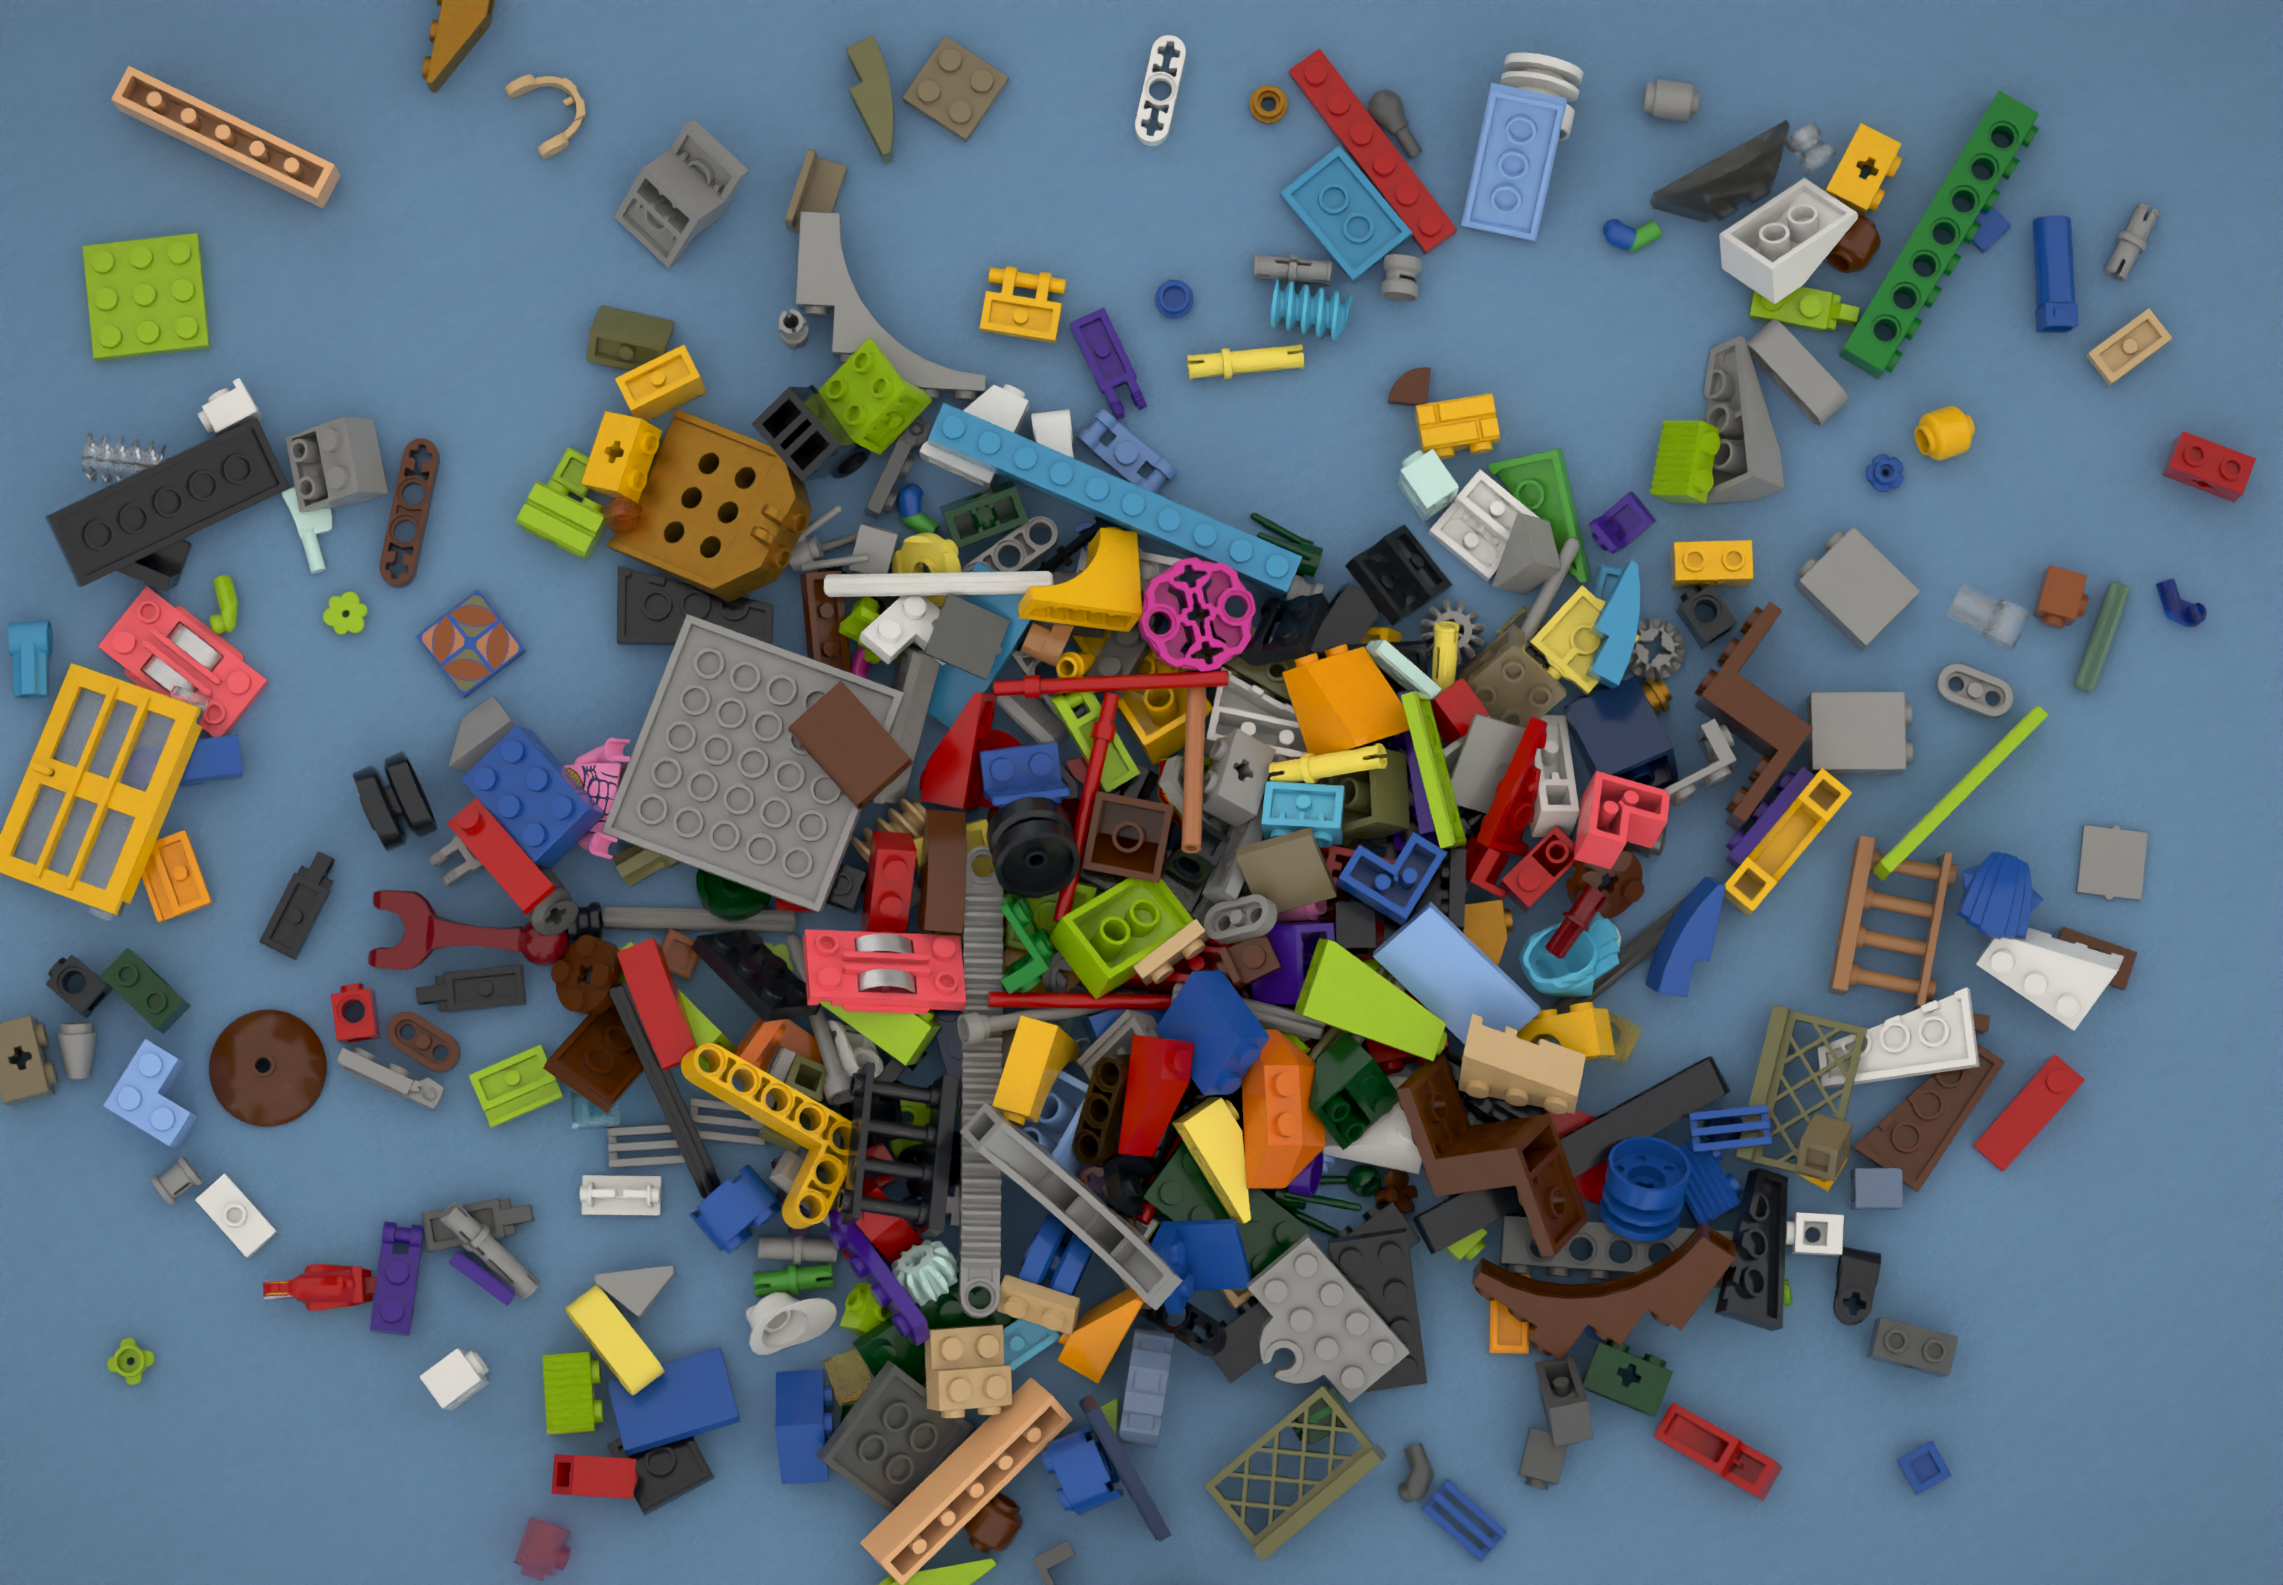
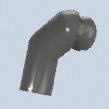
[1398,1442,1434,1502]

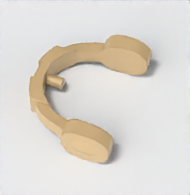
[505,74,585,159]

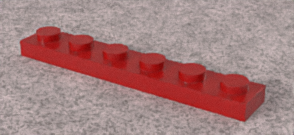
[1289,48,1457,255]

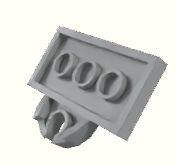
[1247,1233,1410,1403]

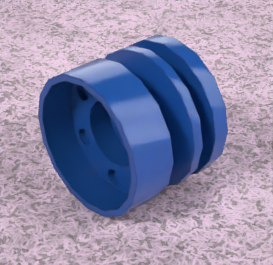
[1599,1136,1691,1242]

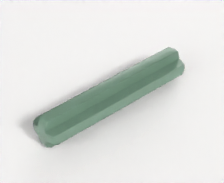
[2074,582,2130,693]

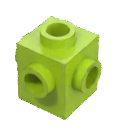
[839,1283,893,1337]

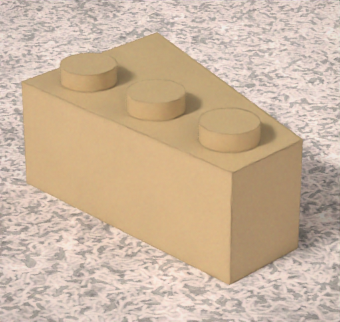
[1458,1014,1586,1114]

